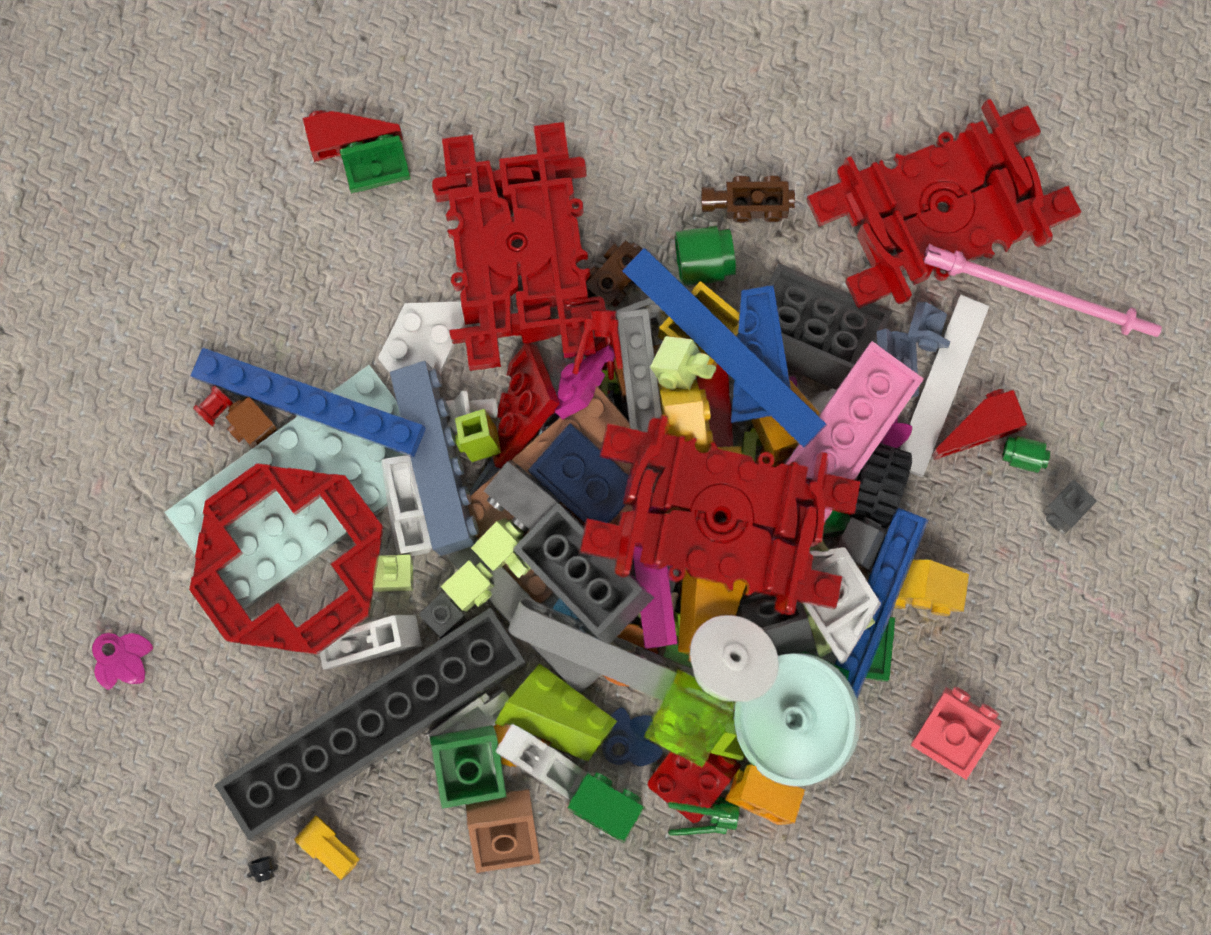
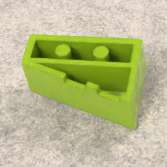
[494,664,617,761]

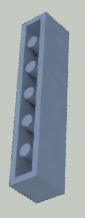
[390,361,479,556]

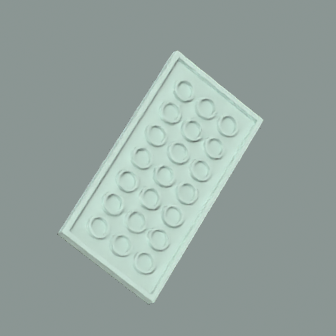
[164,365,406,610]

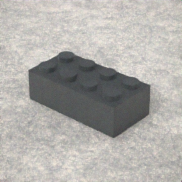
[513,503,654,644]

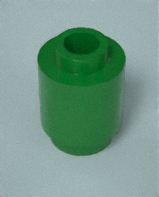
[1001,436,1051,473]

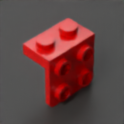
[647,729,742,823]

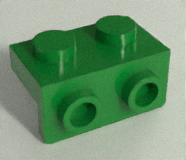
[340,134,411,194]

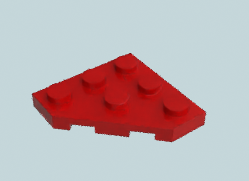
[492,343,560,469]

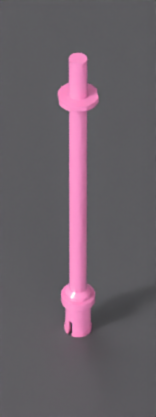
[923,244,1162,337]

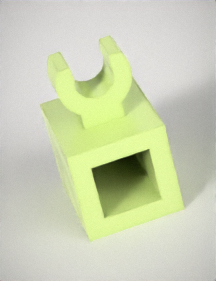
[650,336,716,390]
[471,518,531,578]
[374,555,413,592]

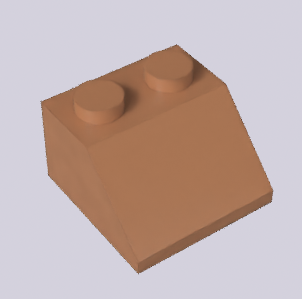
[466,789,541,873]

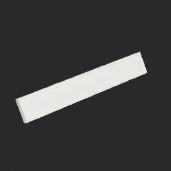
[900,295,989,477]

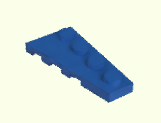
[731,285,791,423]

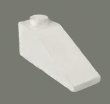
[320,615,422,670]

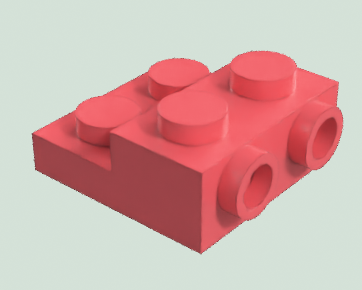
[911,687,1001,780]

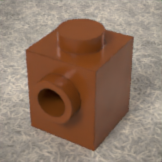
[225,397,277,448]

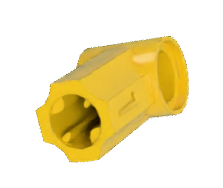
[293,815,361,880]

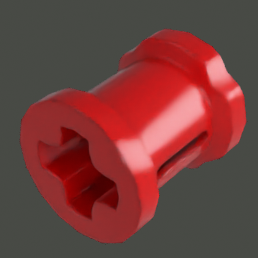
[193,386,233,427]

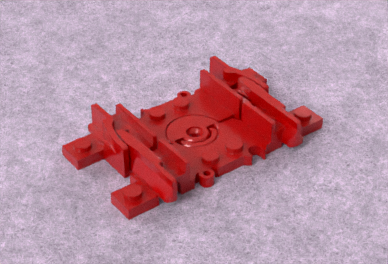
[806,99,1082,309]
[432,122,606,371]
[579,415,861,615]

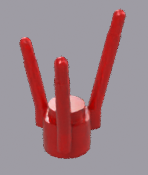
[572,310,623,380]

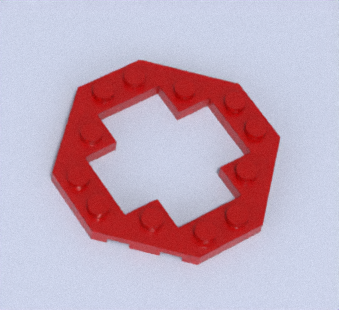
[189,463,384,655]

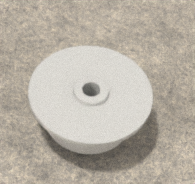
[690,615,779,702]

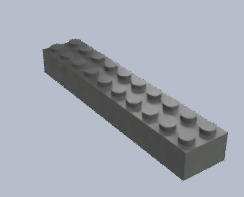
[215,608,527,842]

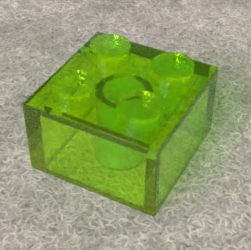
[644,669,735,767]

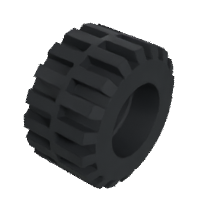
[849,443,912,529]

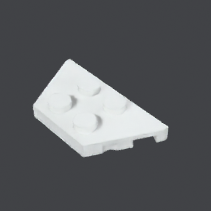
[378,301,465,375]
[803,547,881,664]

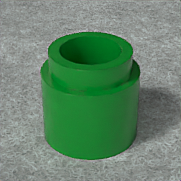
[674,226,736,287]

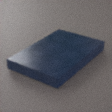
[527,423,629,524]

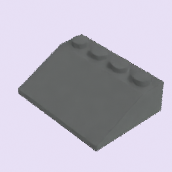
[768,263,892,390]

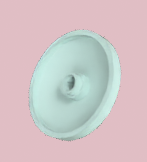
[734,653,860,786]

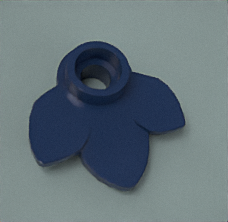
[603,707,663,767]

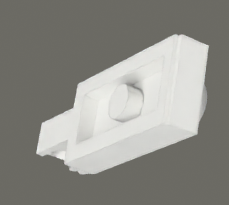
[426,688,510,738]

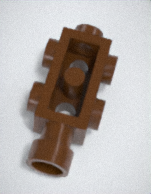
[701,175,795,223]
[586,240,643,309]

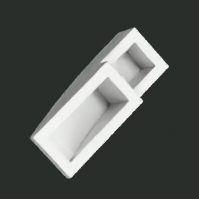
[382,455,432,556]
[495,724,589,801]

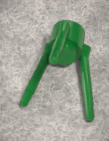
[668,796,740,836]

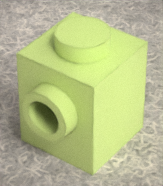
[441,560,494,612]

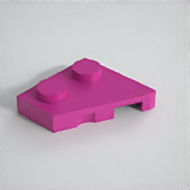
[555,345,615,420]

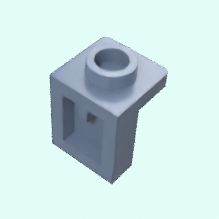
[907,302,950,352]

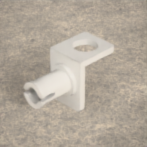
[446,391,498,432]

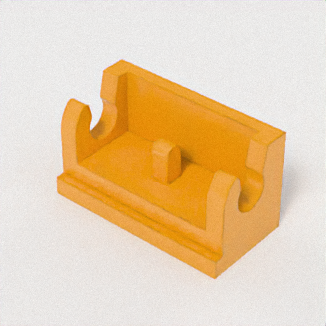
[725,764,805,825]

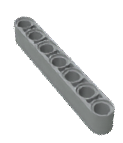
[445,540,601,694]
[508,599,721,719]

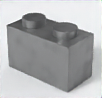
[484,460,561,532]

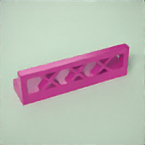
[633,547,677,649]

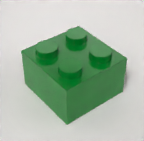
[429,725,506,809]
[567,772,644,843]

